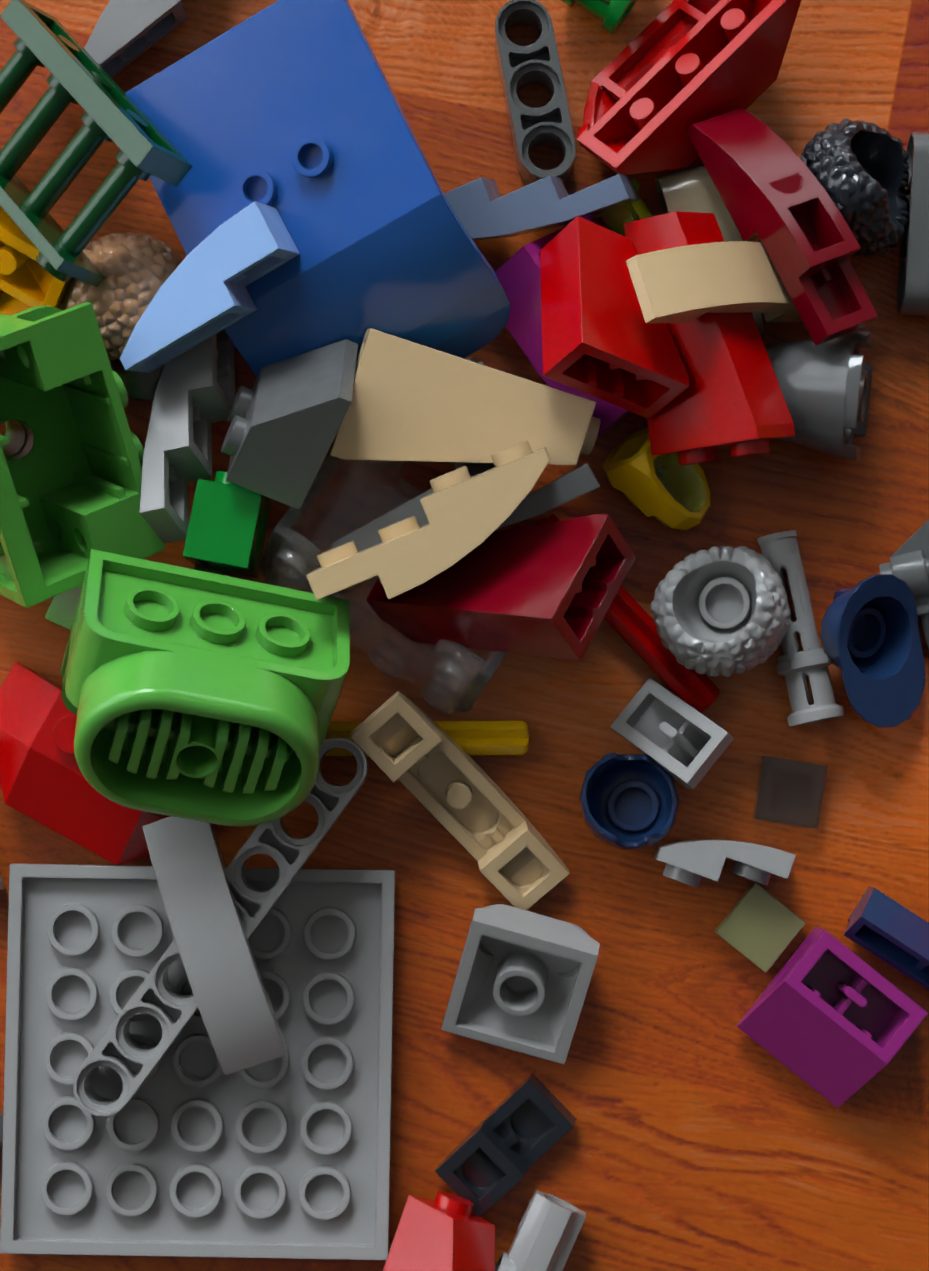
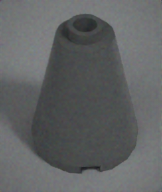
[764,331,873,461]

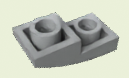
[652,839,796,888]

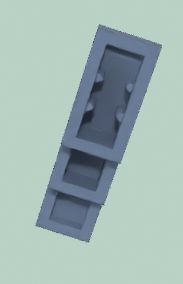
[444,174,639,241]

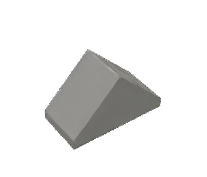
[610,678,734,789]

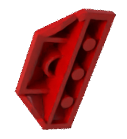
[576,0,801,175]
[0,662,216,866]

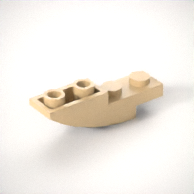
[306,440,551,600]

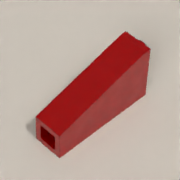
[624,211,795,466]

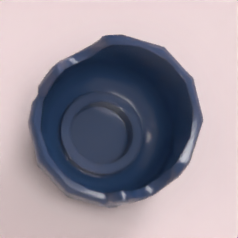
[580,752,680,850]

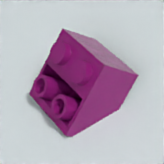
[736,926,928,1108]

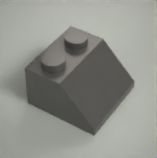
[221,339,358,510]

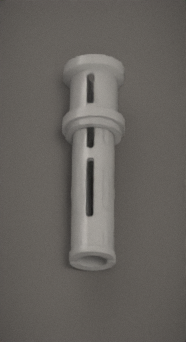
[757,530,845,727]

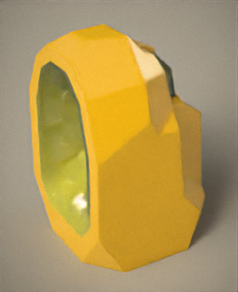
[601,428,710,530]

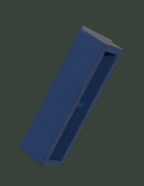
[844,886,929,990]

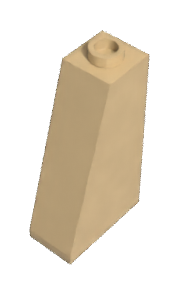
[327,328,600,465]

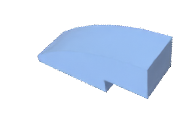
[120,201,300,373]

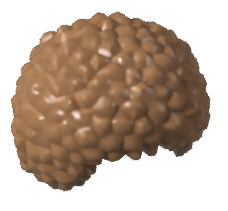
[60,232,182,361]

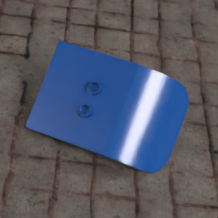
[126,0,511,376]

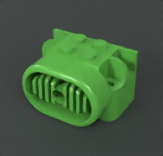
[0,302,166,608]
[60,549,350,827]

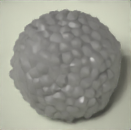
[650,546,790,677]

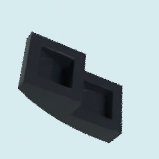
[435,1073,577,1217]

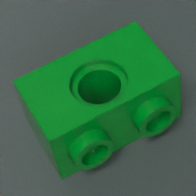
[183,471,272,578]

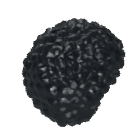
[800,118,910,257]

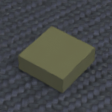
[714,882,805,973]

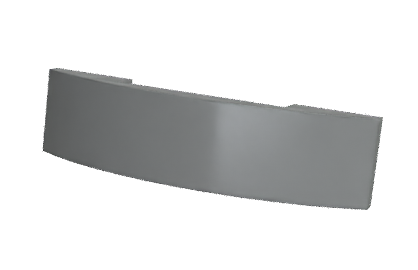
[142,816,288,1076]

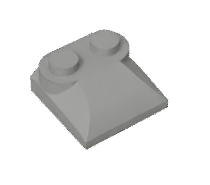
[441,904,600,1064]

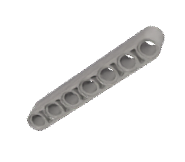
[73,738,369,1116]

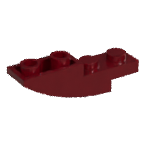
[686,108,878,346]

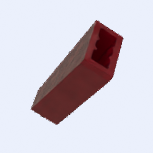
[366,514,636,661]

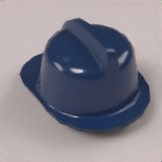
[820,574,925,727]

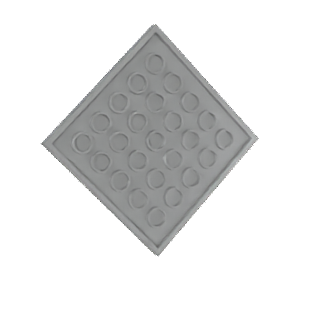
[0,863,396,1260]

